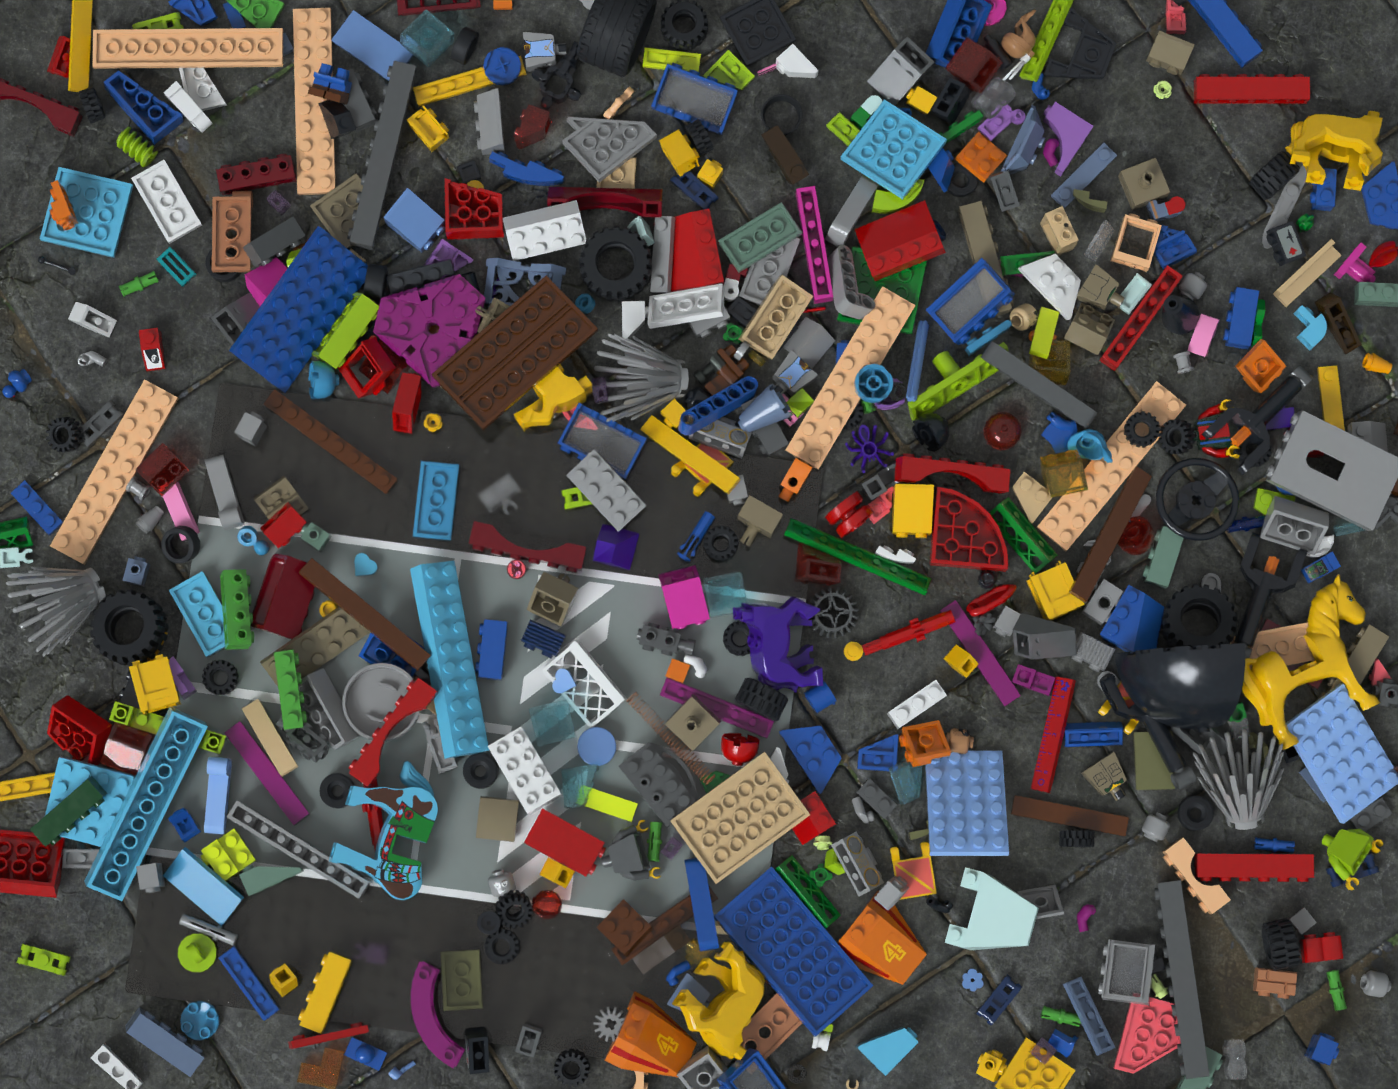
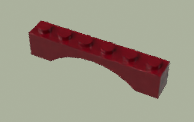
[0,78,83,137]
[547,187,663,217]
[469,521,587,573]

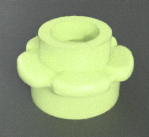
[1153,81,1172,99]
[813,836,832,850]

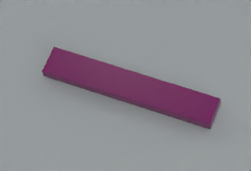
[940,600,1021,707]
[660,677,774,739]
[224,721,310,825]

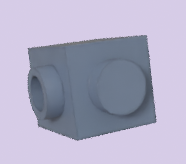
[123,556,150,587]

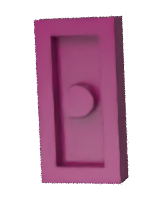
[1334,243,1376,282]

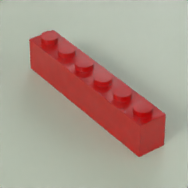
[1193,74,1310,104]
[1099,265,1183,371]
[1194,854,1314,882]

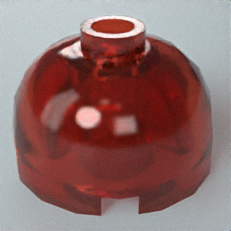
[983,412,1022,451]
[1117,516,1155,555]

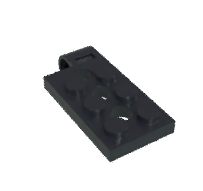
[386,259,480,301]

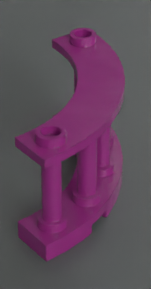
[411,961,465,1069]

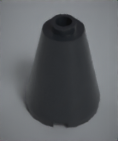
[1161,295,1200,335]

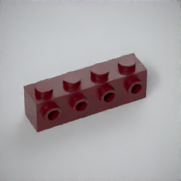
[216,154,297,195]

